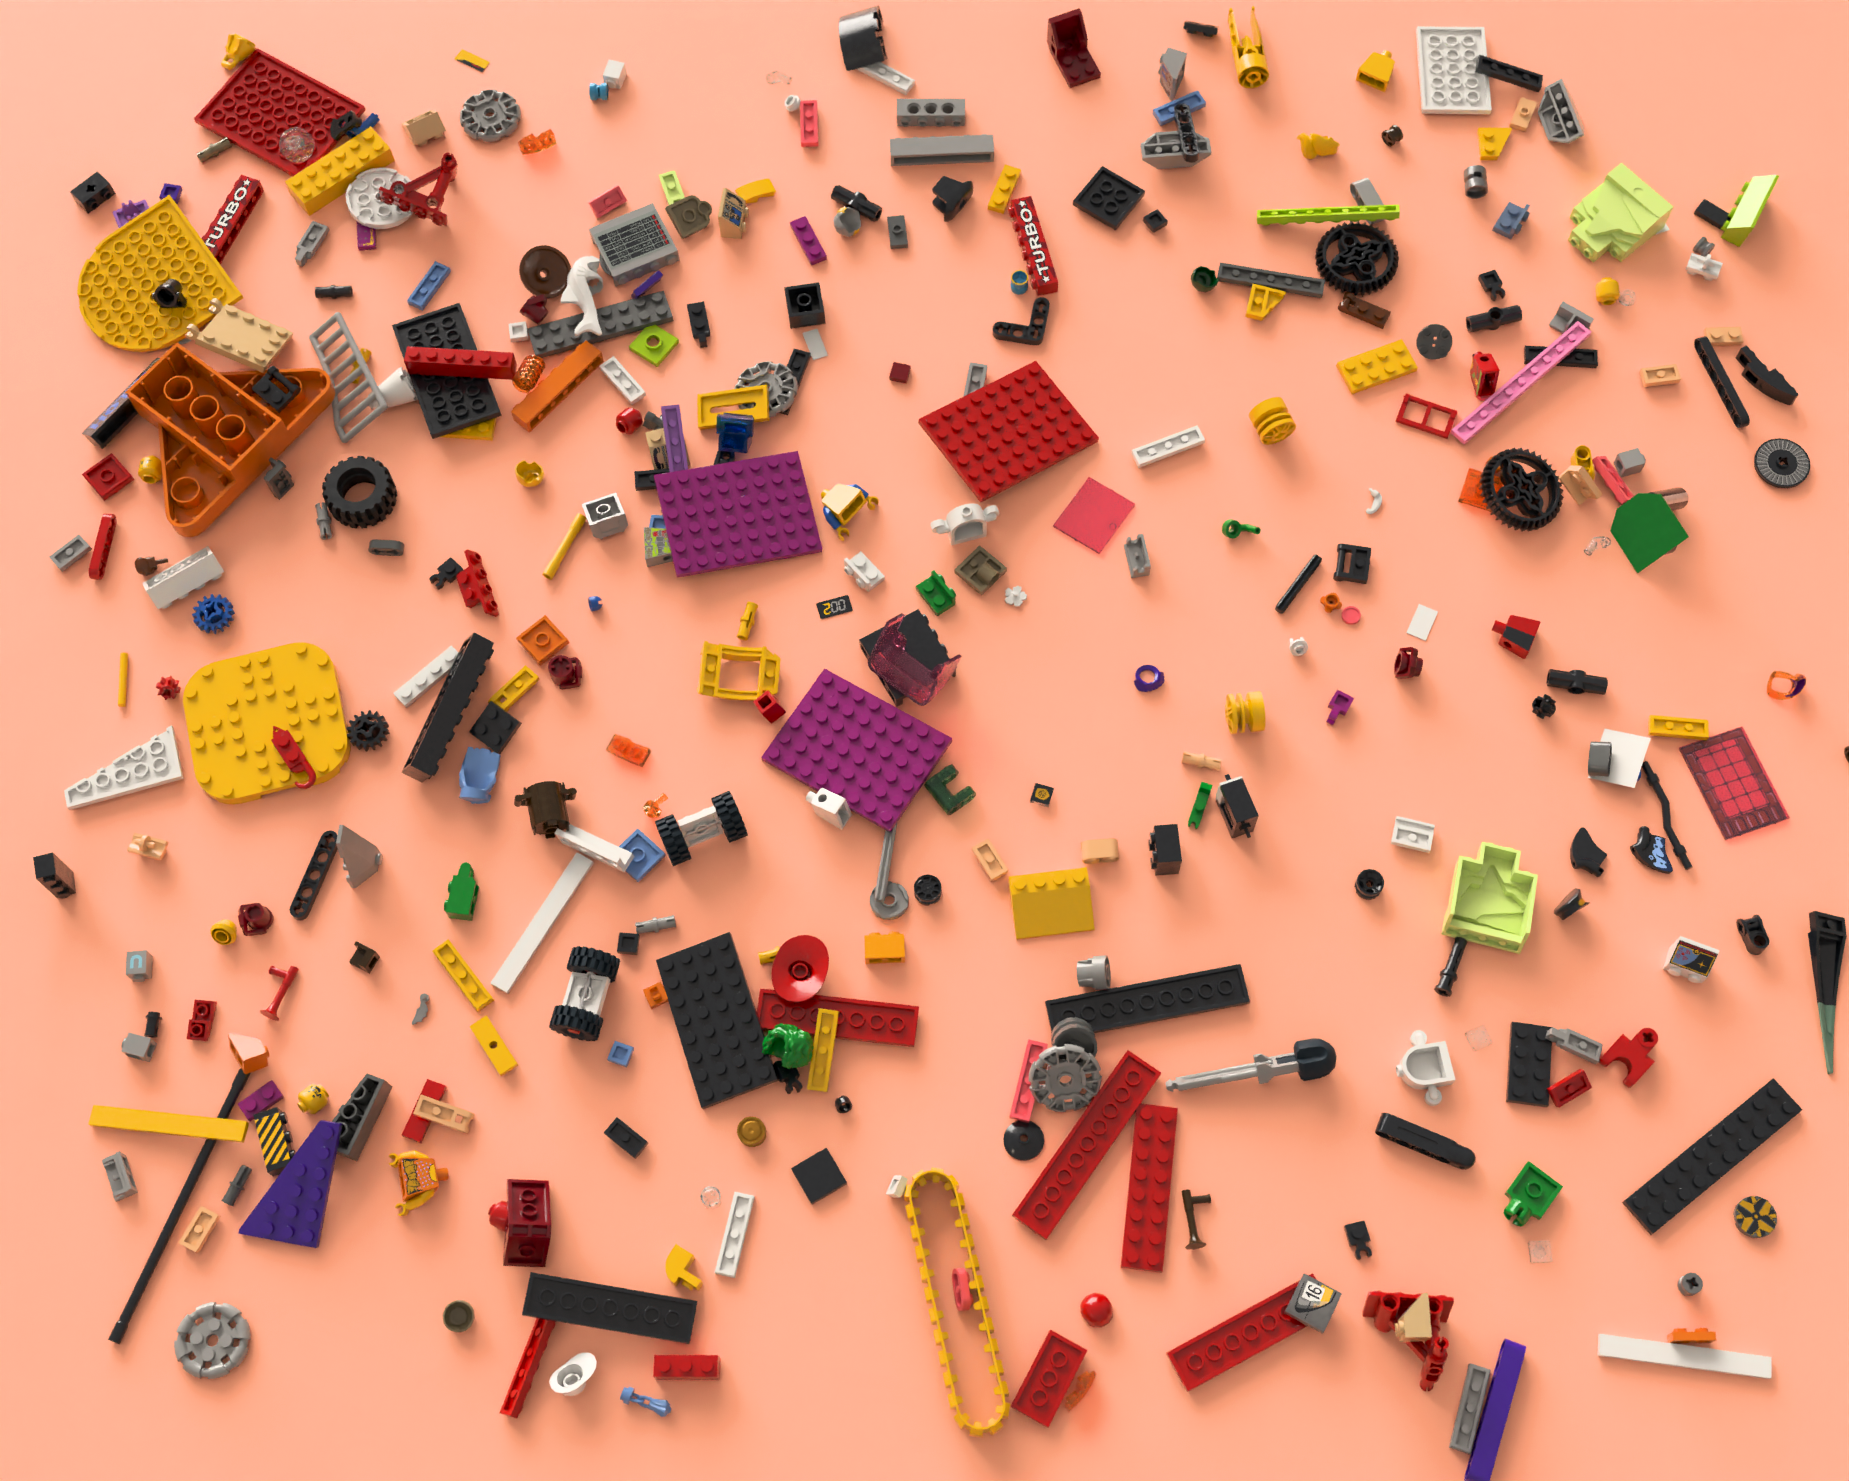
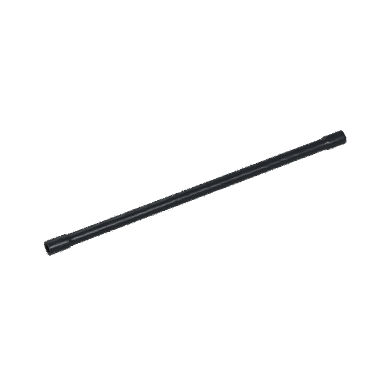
[108,1069,251,1344]

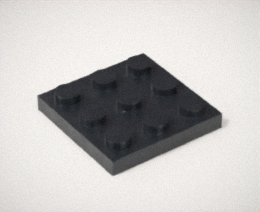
[1073,166,1145,231]

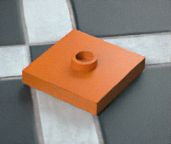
[516,615,569,666]

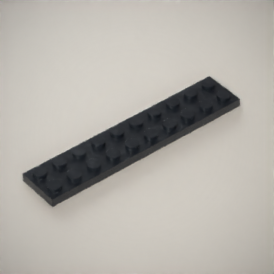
[1045,964,1250,1034]
[1622,1078,1802,1235]

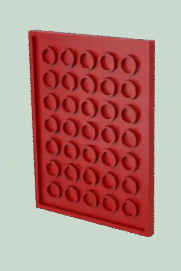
[194,48,366,176]
[918,361,1099,502]

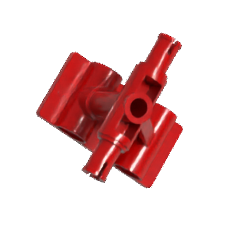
[379,152,458,226]
[1362,1290,1454,1391]

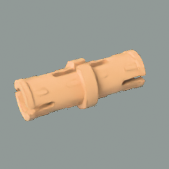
[1181,751,1222,771]

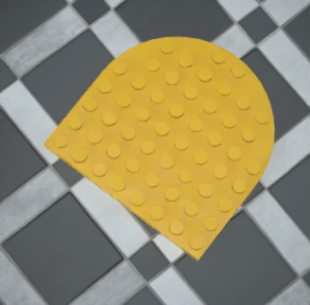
[77,195,244,352]

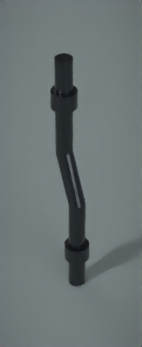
[1642,761,1693,870]

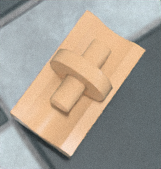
[127,832,168,860]

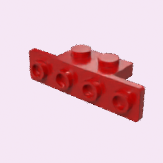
[456,549,499,617]

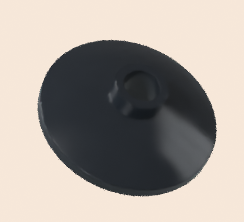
[1003,1120,1044,1161]

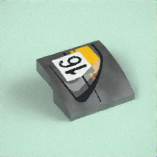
[1284,1273,1342,1334]

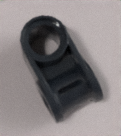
[1736,914,1770,955]

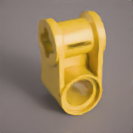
[1570,445,1595,480]

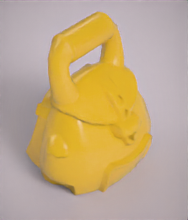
[221,33,255,70]

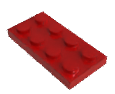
[1010,1330,1088,1428]

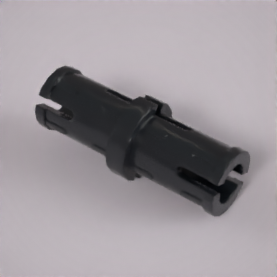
[315,285,353,299]

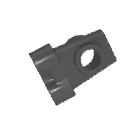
[643,411,663,430]

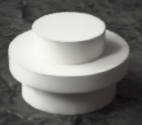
[784,95,800,112]

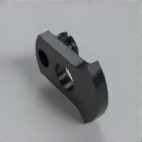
[330,111,362,141]

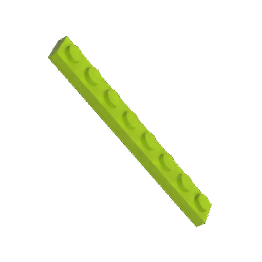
[1257,204,1400,225]

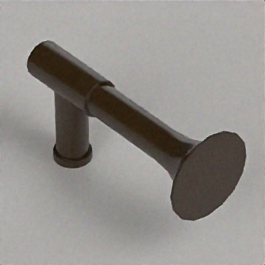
[1181,1189,1211,1250]

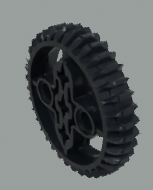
[1315,221,1399,297]
[1479,447,1564,532]

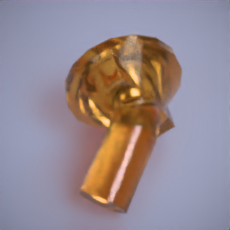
[643,793,668,818]

